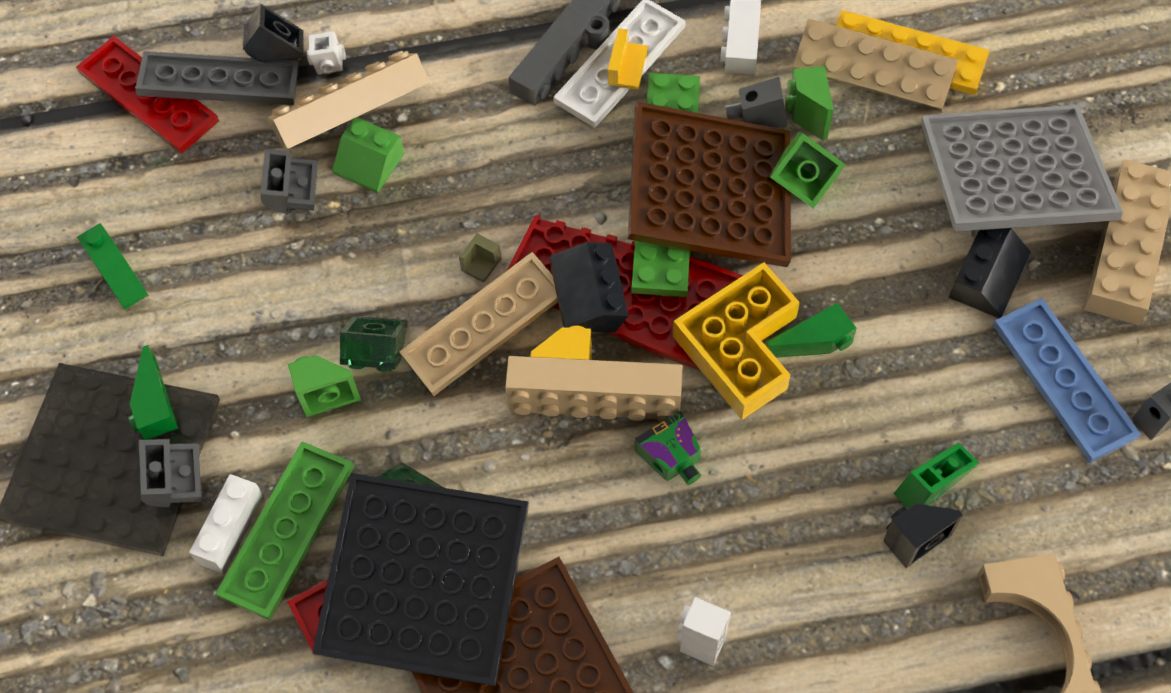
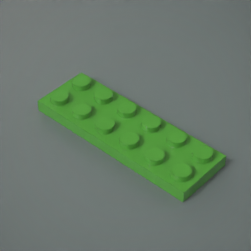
[215,441,354,621]

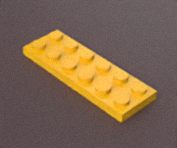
[836,10,989,95]

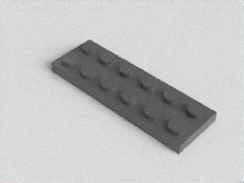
[135,51,299,105]

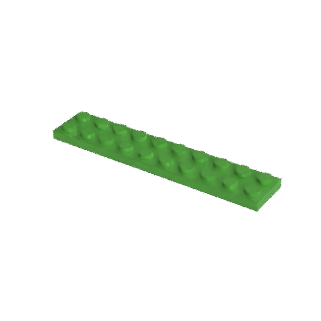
[631,73,700,297]

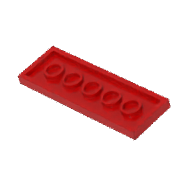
[76,36,219,154]

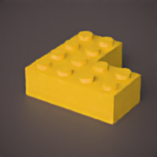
[673,262,800,420]

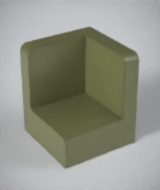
[459,233,502,282]

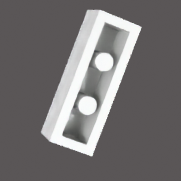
[720,0,761,75]
[189,474,263,574]
[677,597,731,666]

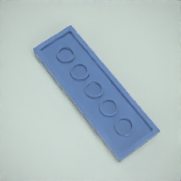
[993,298,1141,464]

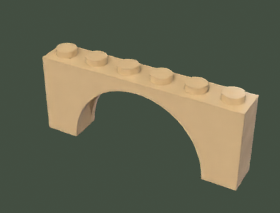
[978,553,1101,693]

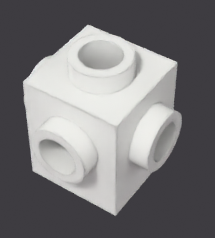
[307,31,346,74]

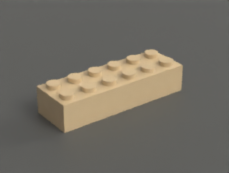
[267,51,430,149]
[1083,159,1171,326]
[505,356,683,422]

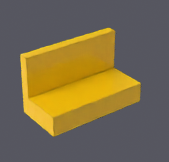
[608,28,648,90]

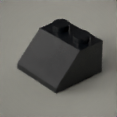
[243,4,304,62]
[883,503,963,568]

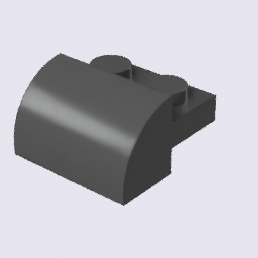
[260,149,318,213]
[138,439,202,508]

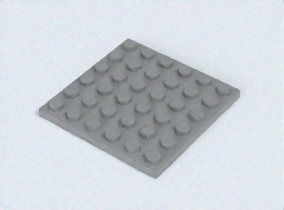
[921,105,1123,232]

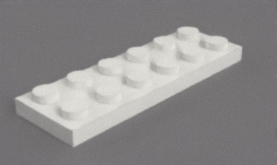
[553,0,686,128]

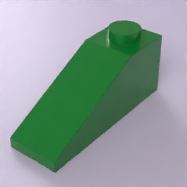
[77,223,149,309]
[766,303,857,358]
[129,345,178,440]
[893,443,979,508]

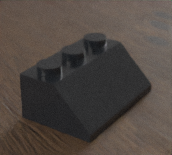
[949,228,1031,318]
[549,242,629,333]

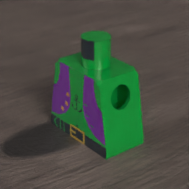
[635,410,701,485]

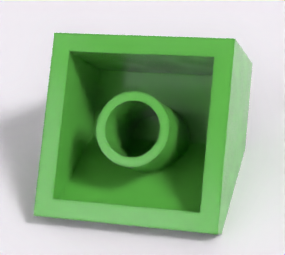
[785,66,834,140]
[332,117,404,193]
[770,132,846,209]
[287,355,361,417]

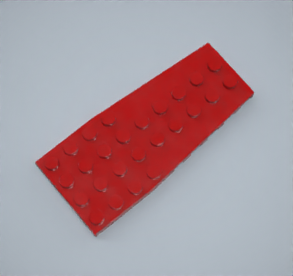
[507,215,743,371]

